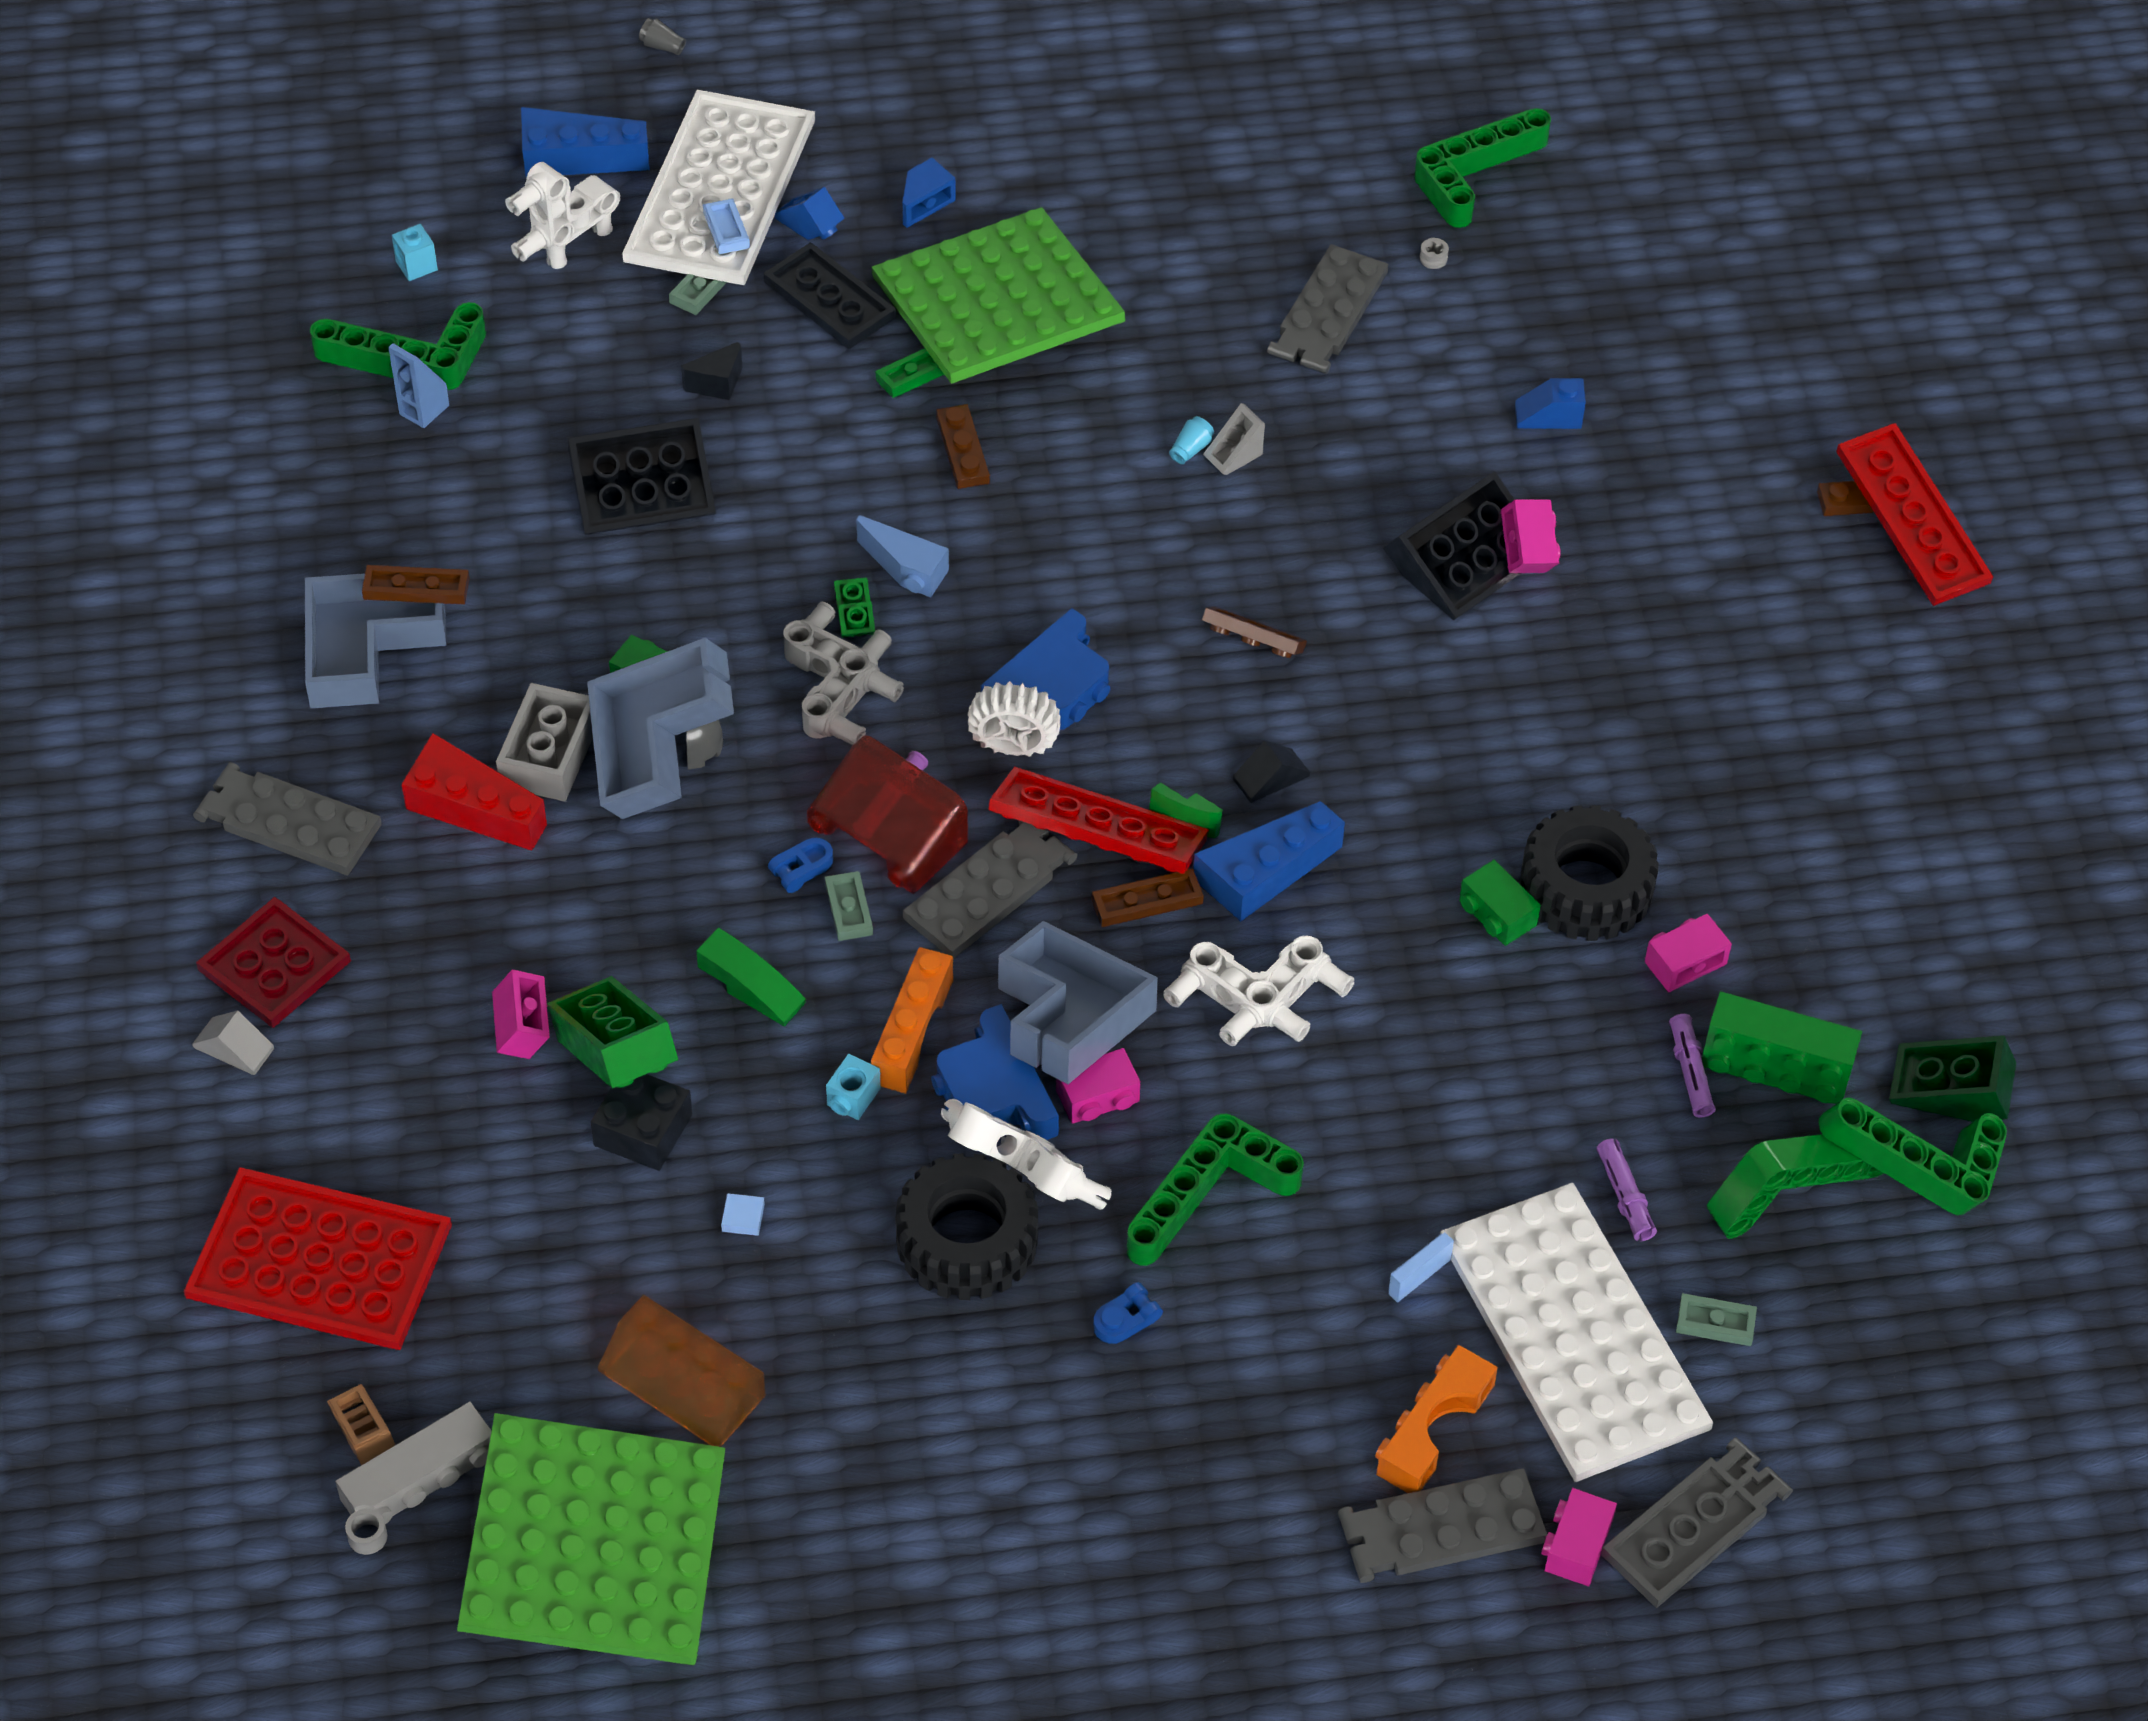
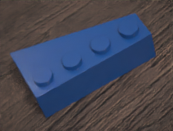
[521,107,650,177]
[1193,801,1345,922]

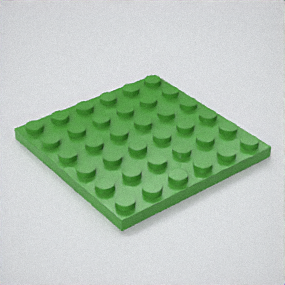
[871,207,1125,384]
[457,1413,725,1666]

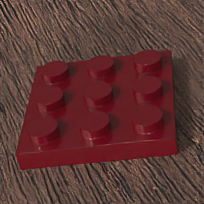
[196,896,351,1028]

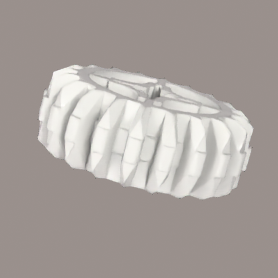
[968,681,1061,757]

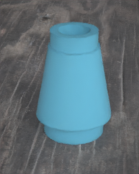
[1169,416,1214,464]

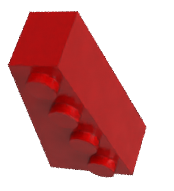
[402,733,547,851]

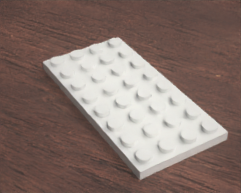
[622,90,815,285]
[1440,1183,1713,1482]

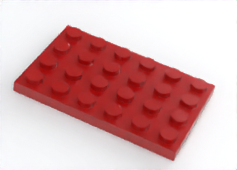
[184,1167,452,1351]

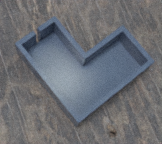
[305,574,447,709]
[587,638,734,819]
[998,921,1158,1084]

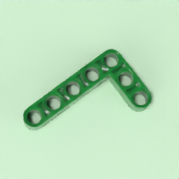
[1414,108,1551,228]
[310,302,486,390]
[1819,1098,2007,1216]
[1127,1114,1304,1266]
[1707,1134,1884,1239]

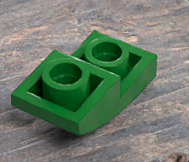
[834,577,875,638]
[1149,782,1223,838]

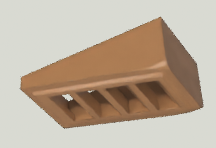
[327,1384,395,1465]

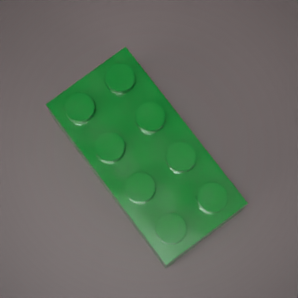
[547,976,679,1089]
[1702,991,1862,1104]

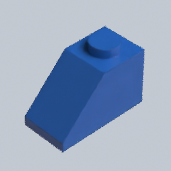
[902,158,956,228]
[774,187,845,240]
[1515,378,1586,429]

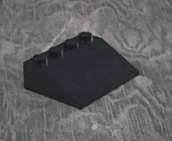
[568,418,716,535]
[1383,471,1521,620]

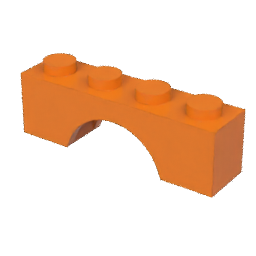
[871,947,953,1094]
[1375,1345,1498,1493]

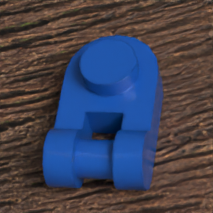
[768,838,833,893]
[1094,1282,1163,1344]

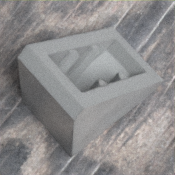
[1203,403,1265,475]
[192,1010,274,1075]

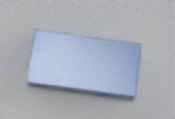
[703,199,750,254]
[1388,1232,1454,1303]

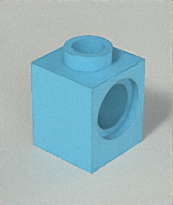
[392,224,438,281]
[826,1054,881,1120]

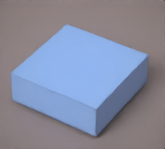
[721,1193,765,1236]

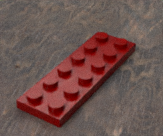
[1836,423,1994,606]
[988,766,1209,874]

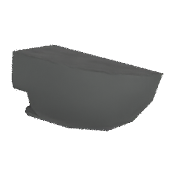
[686,720,723,770]

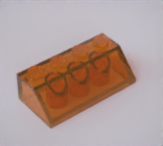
[598,1294,766,1447]

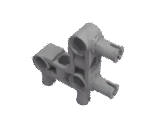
[783,602,904,748]

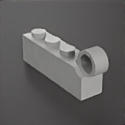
[335,1402,491,1555]

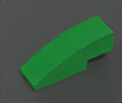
[696,927,806,1027]

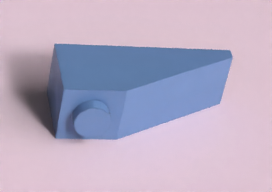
[389,343,449,428]
[856,515,949,598]

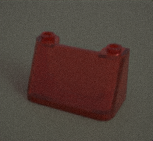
[807,735,968,895]

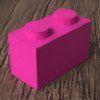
[1501,500,1560,573]
[1644,913,1732,993]
[492,969,550,1059]
[1056,1048,1140,1124]
[1541,1488,1617,1587]

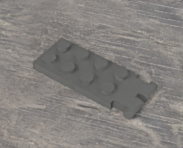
[1267,244,1389,374]
[193,762,382,876]
[903,820,1077,959]
[1601,1437,1793,1608]
[1338,1468,1547,1583]

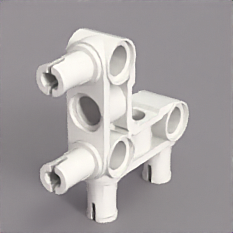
[505,162,620,269]
[1163,936,1354,1046]
[941,1099,1111,1210]

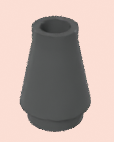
[639,18,686,55]

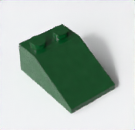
[1889,1035,2016,1122]

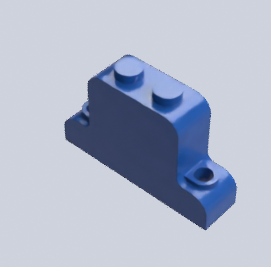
[981,608,1110,730]
[931,1004,1059,1140]

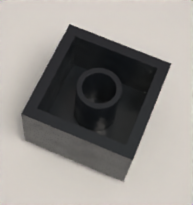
[591,1074,692,1171]

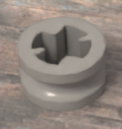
[1420,238,1449,269]

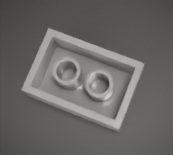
[496,683,593,802]

